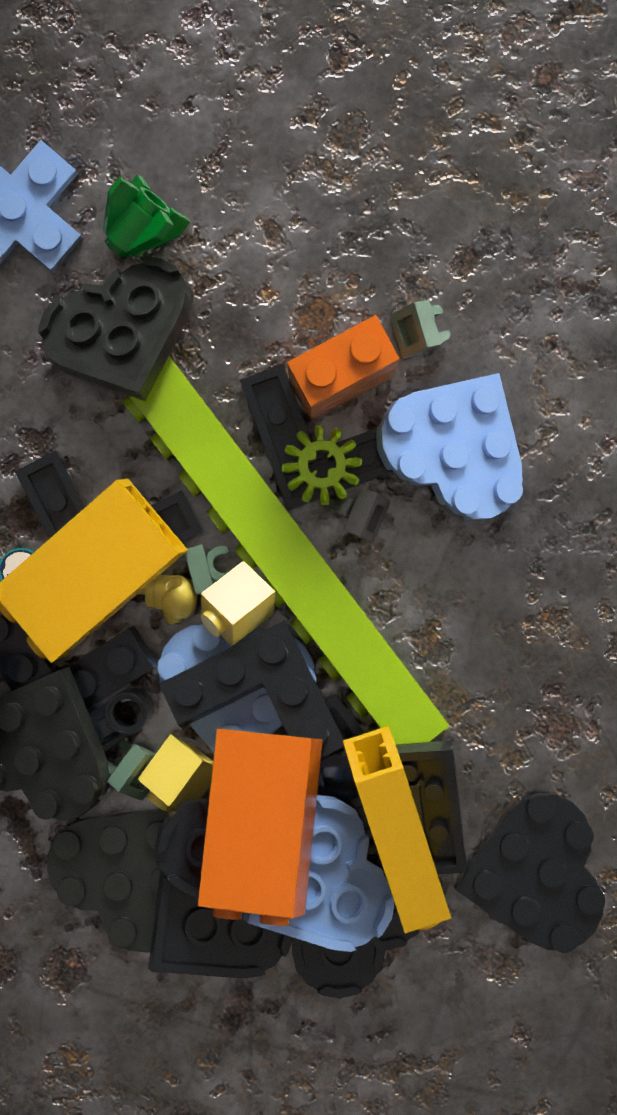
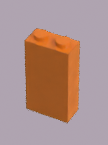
[287,315,400,422]
[198,729,323,926]

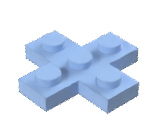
[0,140,83,273]

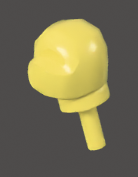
[138,575,197,625]

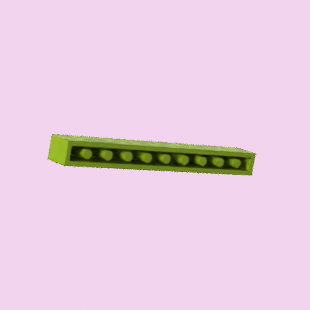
[122,356,450,745]

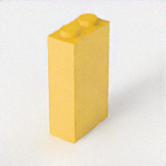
[0,479,188,663]
[343,726,452,933]

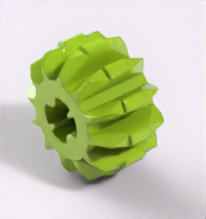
[282,425,362,506]

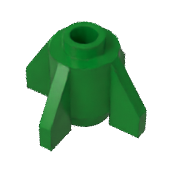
[103,174,190,259]

